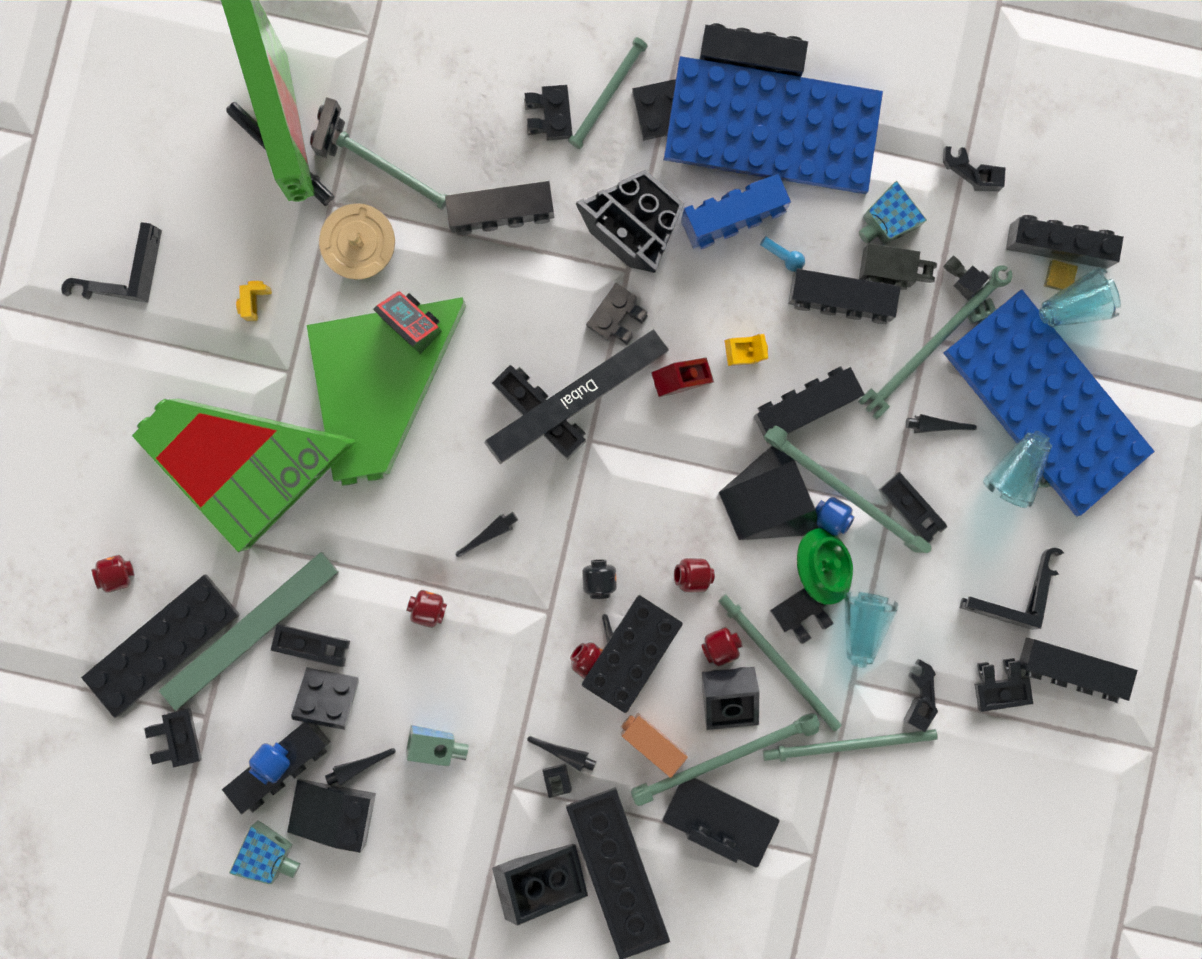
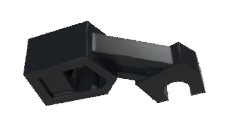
[943,146,1006,192]
[904,659,938,732]

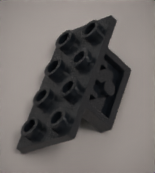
[582,595,683,713]
[662,778,780,868]

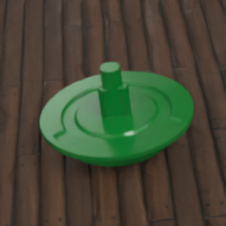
[797,528,853,605]

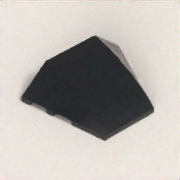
[576,170,684,273]
[718,446,819,540]

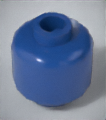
[815,497,855,536]
[249,742,290,785]

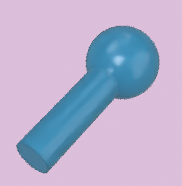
[760,236,805,272]

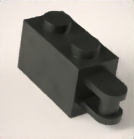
[859,243,937,290]

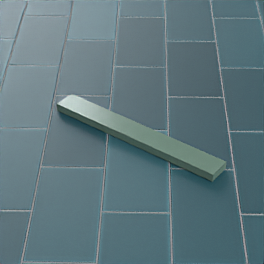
[159,552,339,711]

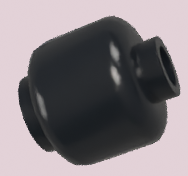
[582,559,617,599]

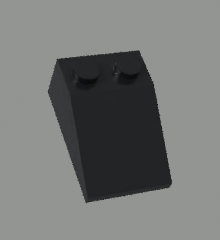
[287,779,376,853]
[492,844,588,926]

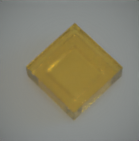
[1044,260,1078,293]

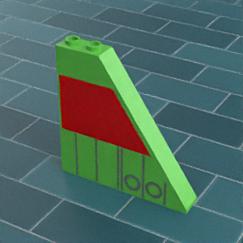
[221,0,314,202]
[132,398,356,553]

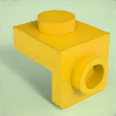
[236,281,272,321]
[724,334,768,366]

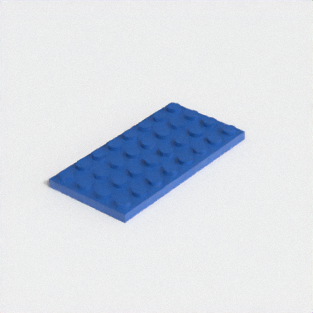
[663,56,883,194]
[943,289,1155,517]

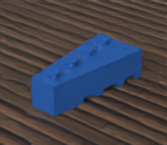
[681,173,791,249]

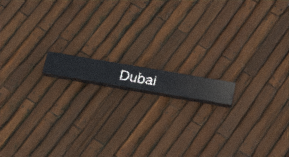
[484,329,669,464]

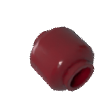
[91,555,135,593]
[674,558,715,593]
[406,590,447,628]
[701,627,743,667]
[570,642,602,679]

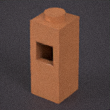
[621,713,688,778]

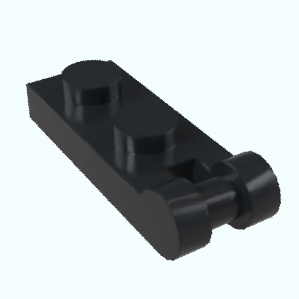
[878,472,947,543]
[270,624,350,667]

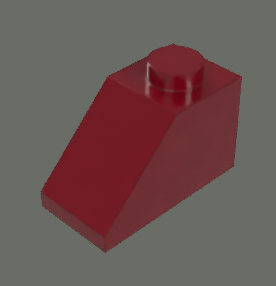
[651,357,714,397]

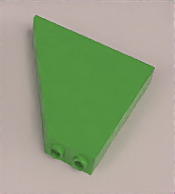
[306,297,466,486]

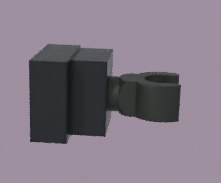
[943,255,990,300]
[542,764,572,798]

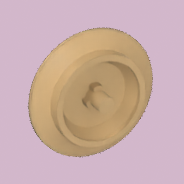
[319,204,395,280]

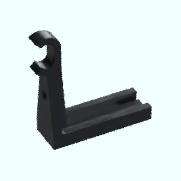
[61,222,162,303]
[959,548,1064,630]

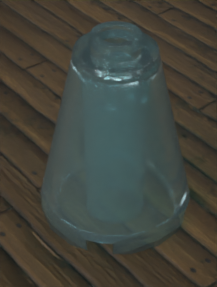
[1039,268,1121,327]
[983,431,1052,508]
[844,591,899,668]

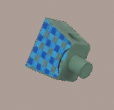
[858,181,927,245]
[406,725,469,766]
[229,820,301,884]

